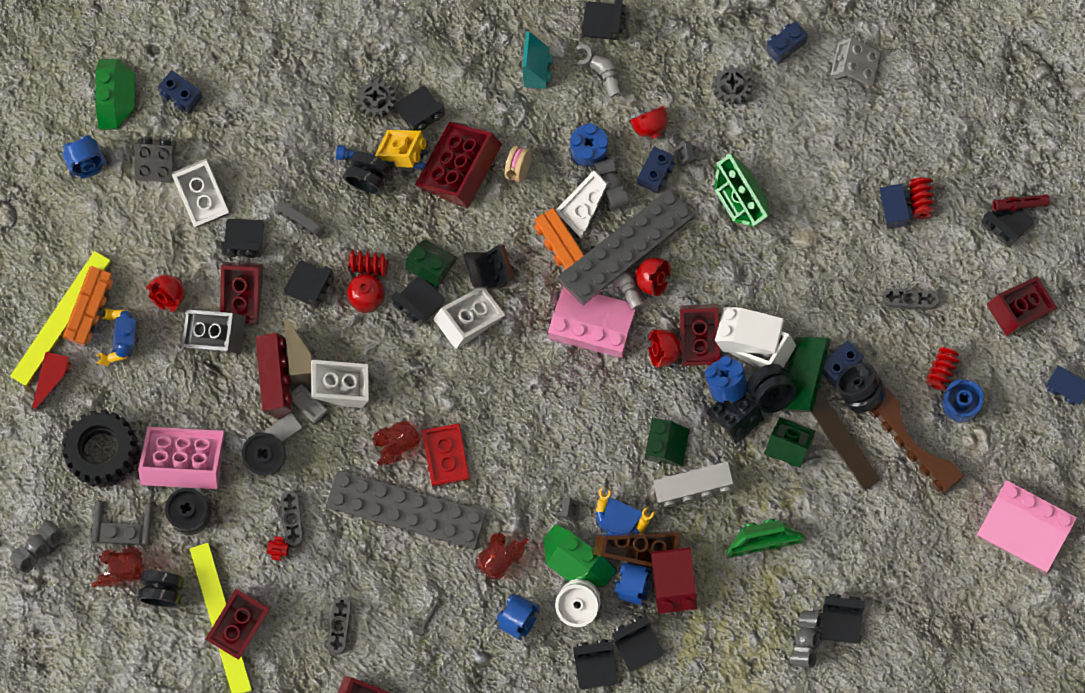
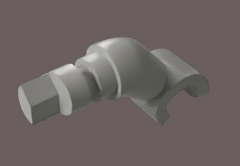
[576,44,620,98]
[612,272,643,310]

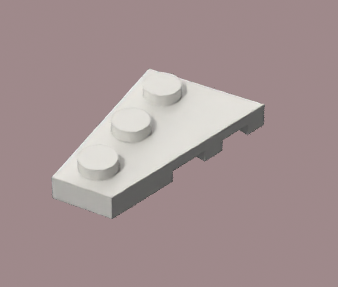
[556,171,608,238]

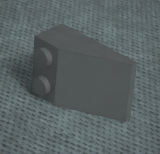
[181,309,246,354]

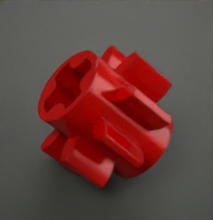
[267,536,289,561]

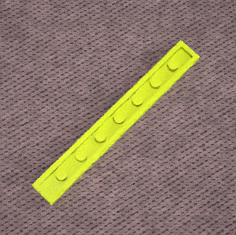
[10,251,111,387]
[189,543,252,693]

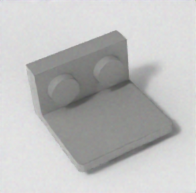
[830,38,880,86]

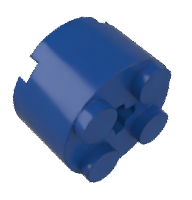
[570,123,608,167]
[62,135,106,179]
[705,356,747,403]
[942,379,984,423]
[615,562,652,606]
[496,594,540,641]

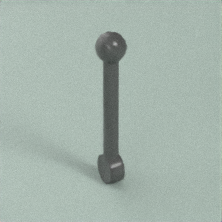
[417,598,441,635]

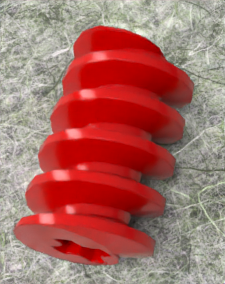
[909,177,935,219]
[348,249,389,277]
[926,347,960,391]

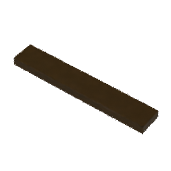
[810,389,880,491]

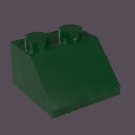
[405,239,458,287]
[764,417,816,468]
[645,418,690,467]

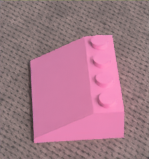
[548,286,636,358]
[138,427,224,489]
[977,480,1077,573]

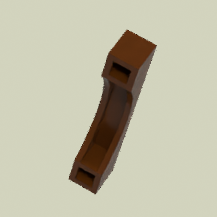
[869,388,964,494]

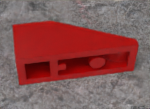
[31,352,71,410]

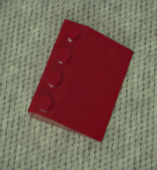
[415,122,502,208]

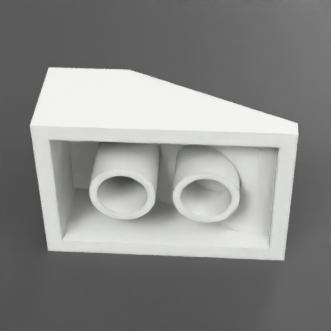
[172,159,229,227]
[433,288,505,349]
[715,307,784,354]
[729,332,796,369]
[311,360,369,408]

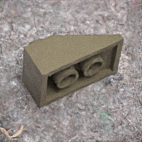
[284,320,313,386]

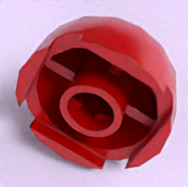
[630,106,668,139]
[635,257,671,296]
[146,274,185,312]
[347,274,385,313]
[648,329,682,368]

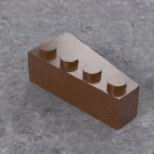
[593,531,681,567]

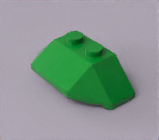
[95,59,135,130]
[715,153,769,227]
[726,519,805,559]
[543,524,617,587]

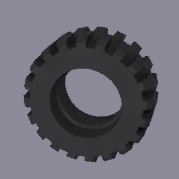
[62,410,139,487]

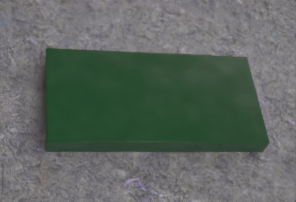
[781,337,831,412]

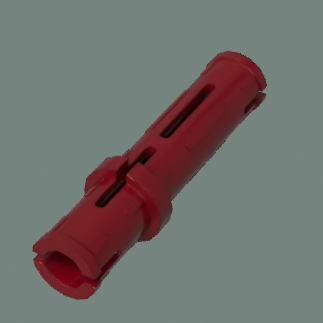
[992,194,1050,212]

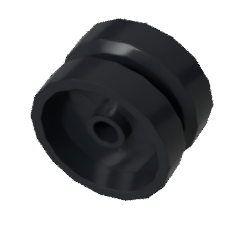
[343,152,391,194]
[836,363,886,413]
[747,364,797,414]
[241,432,287,476]
[165,488,211,535]
[137,571,184,607]

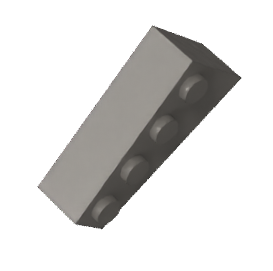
[653,461,741,508]

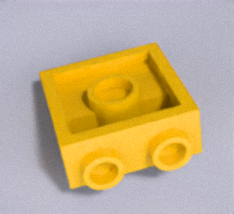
[375,130,426,168]

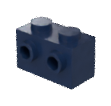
[766,21,808,64]
[157,70,203,114]
[637,146,676,194]
[880,184,913,229]
[822,340,864,386]
[1045,365,1085,406]

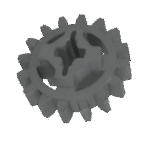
[712,65,753,106]
[355,79,396,120]

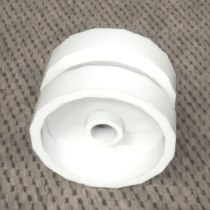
[555,579,601,627]

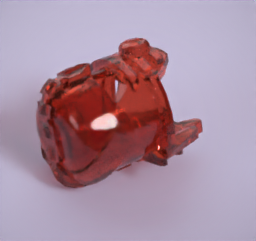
[372,420,421,466]
[476,532,529,580]
[91,547,144,588]

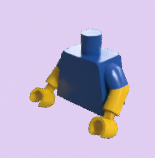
[96,308,136,367]
[596,486,656,534]

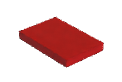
[422,423,470,487]

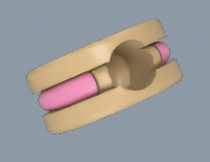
[505,146,531,183]

